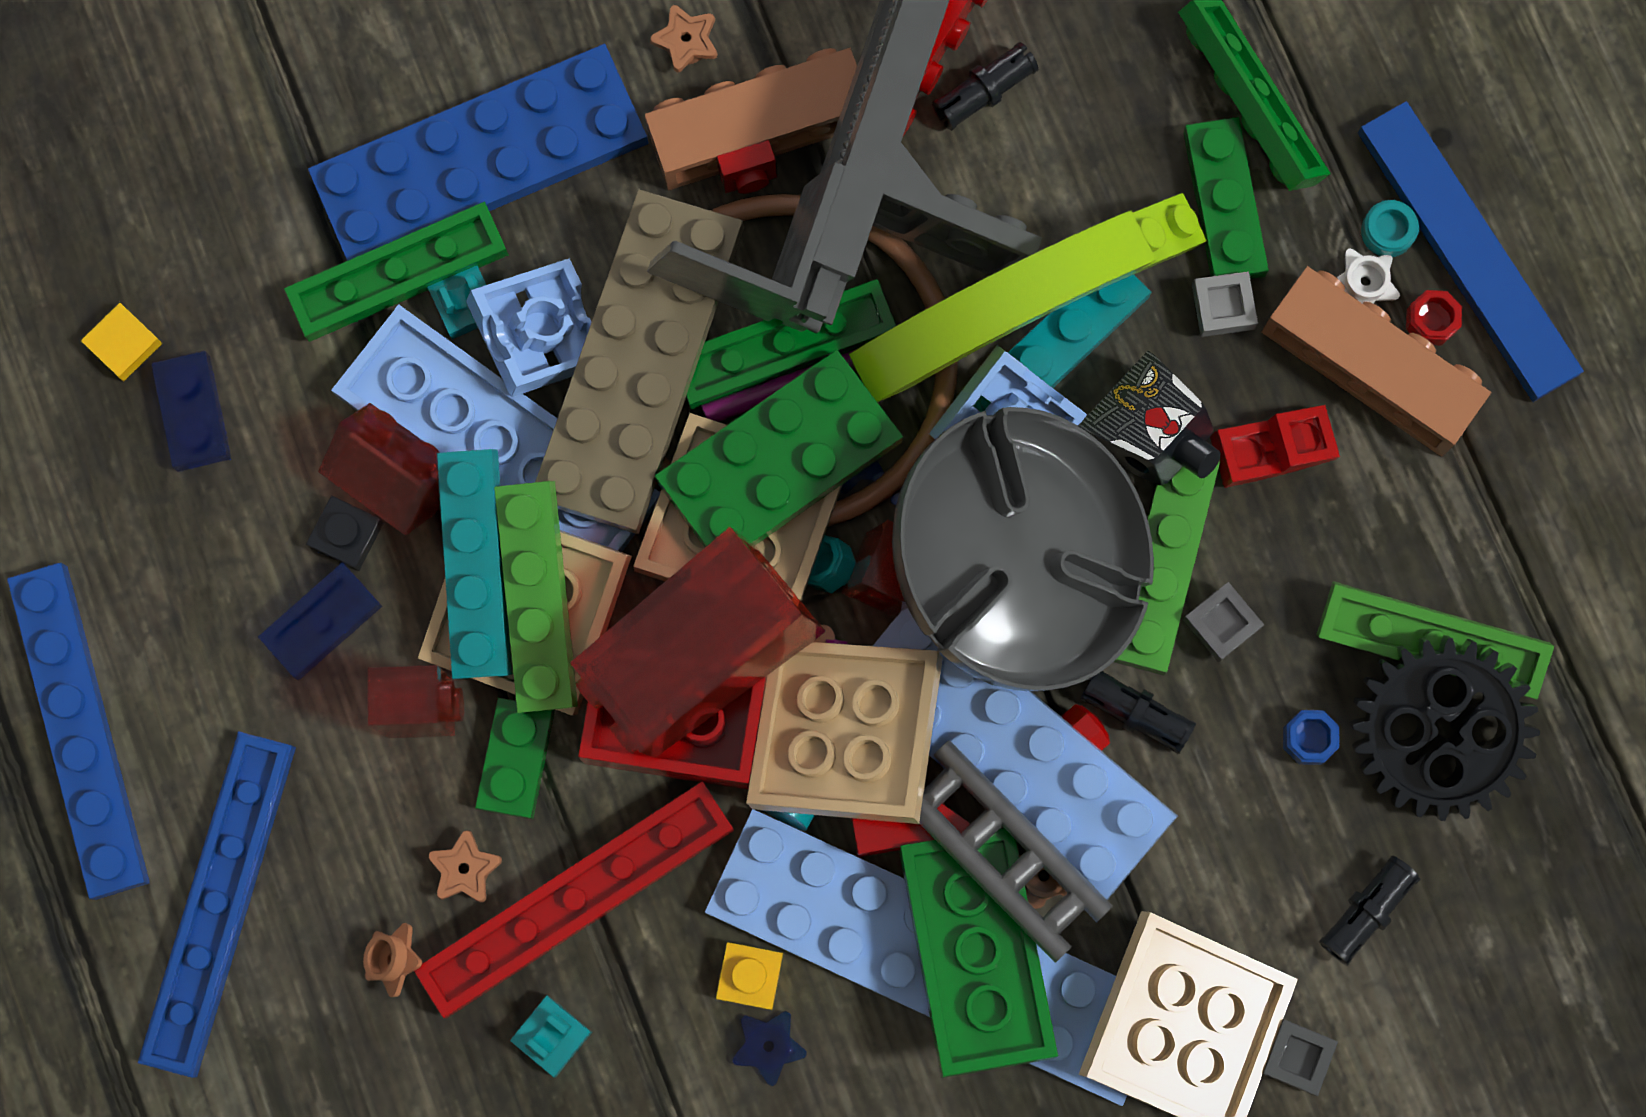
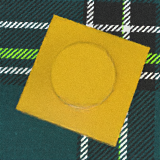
[716,942,783,1010]

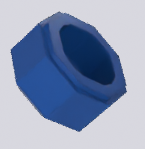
[1283,710,1339,765]

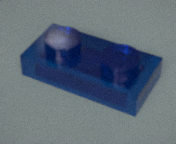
[151,351,231,472]
[258,562,382,681]

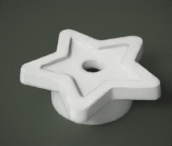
[1337,249,1400,304]

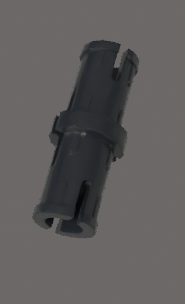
[932,42,1039,131]
[1080,671,1196,754]
[1319,855,1421,966]

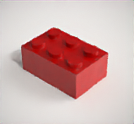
[578,645,768,789]

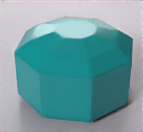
[808,535,856,593]

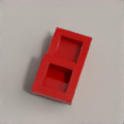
[1210,405,1340,488]

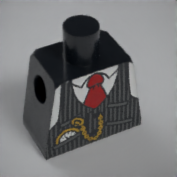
[1078,351,1221,485]

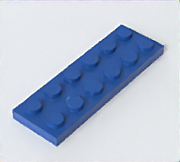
[308,44,649,261]

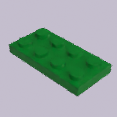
[655,350,903,569]
[899,828,1058,1078]

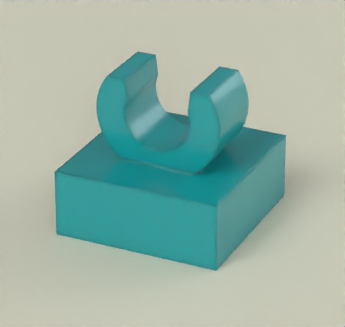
[428,266,486,340]
[510,995,592,1077]

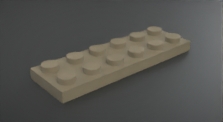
[535,189,744,534]

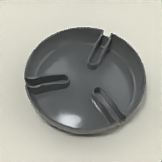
[892,407,1154,691]

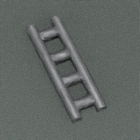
[919,740,1113,963]

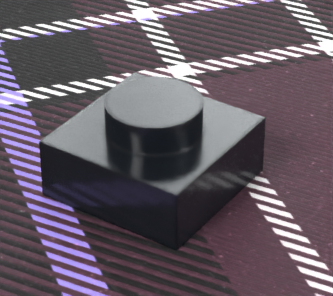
[306,495,384,571]

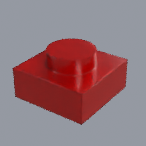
[717,140,777,194]

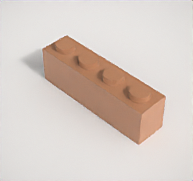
[644,47,857,191]
[1261,266,1492,457]

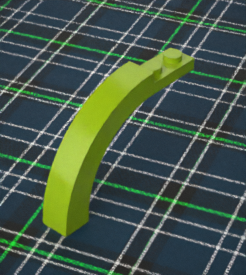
[849,193,1207,402]

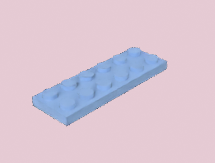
[331,304,660,552]
[873,605,1178,900]

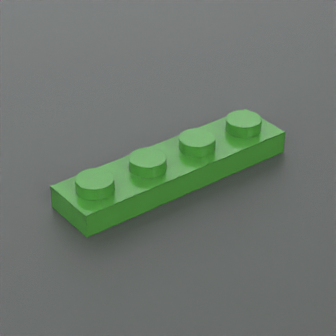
[1114,461,1220,675]
[494,481,578,713]
[1317,581,1554,699]

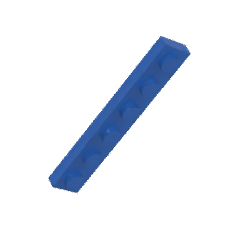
[7,562,150,900]

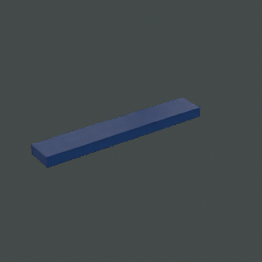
[1358,101,1584,402]
[138,731,296,1078]

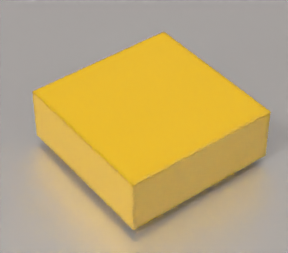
[81,303,163,382]

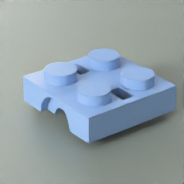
[466,258,591,397]
[929,345,1087,439]

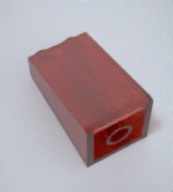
[570,527,826,758]

